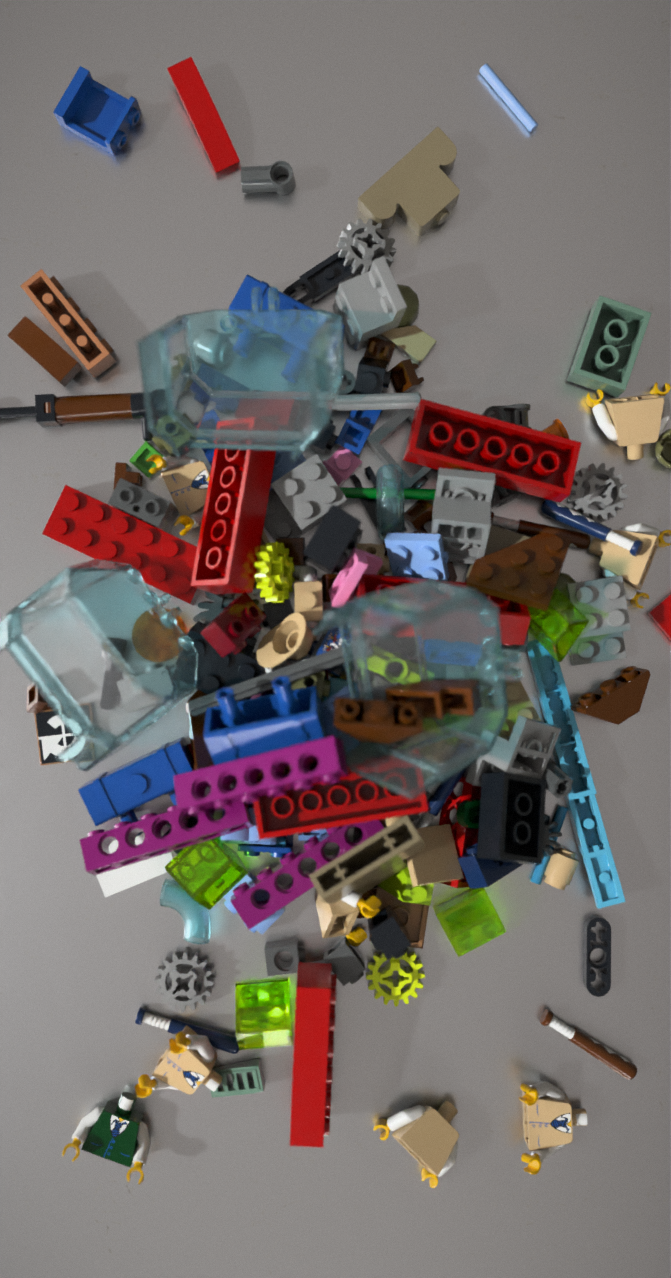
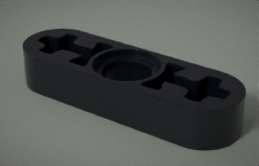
[583,915,611,997]

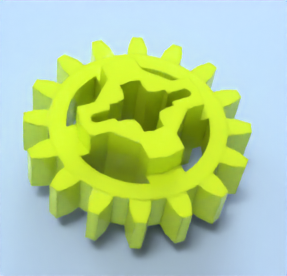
[254,542,295,603]
[366,951,425,1007]

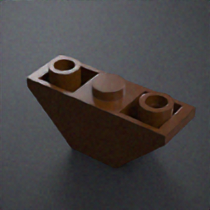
[570,666,651,725]
[334,697,423,744]

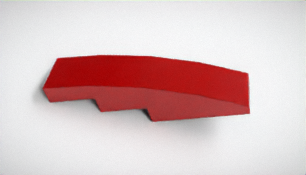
[167,57,240,173]

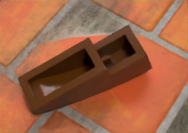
[7,316,83,387]
[386,679,482,719]

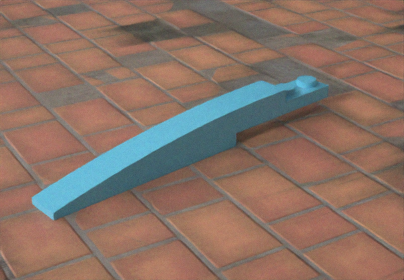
[526,636,626,908]

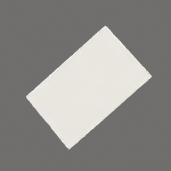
[96,830,177,898]

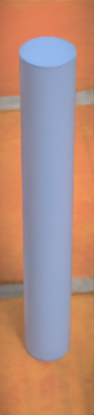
[479,63,538,132]

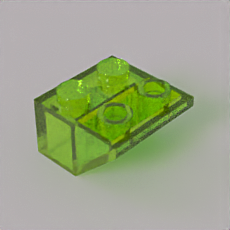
[164,838,249,910]
[433,887,506,957]
[235,979,294,1050]

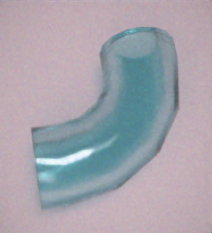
[376,464,405,540]
[160,879,211,944]

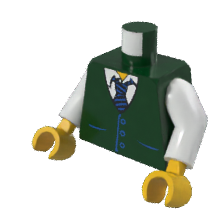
[62,1092,151,1185]

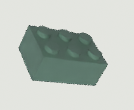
[567,295,652,398]

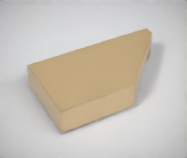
[381,325,436,364]

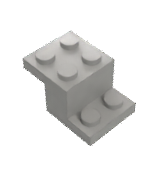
[333,256,407,351]
[264,454,347,542]
[431,468,495,564]
[563,576,631,666]
[465,715,561,787]

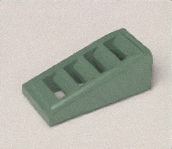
[210,1058,265,1098]

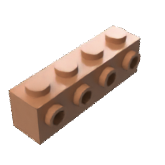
[20,269,116,378]

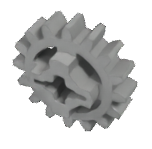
[337,218,396,274]
[568,463,628,522]
[154,950,215,1012]

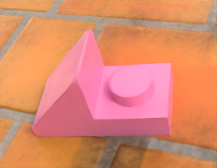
[322,446,362,487]

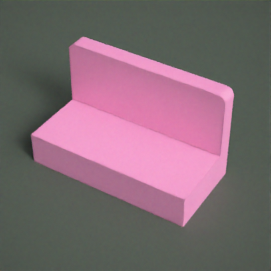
[328,547,383,610]

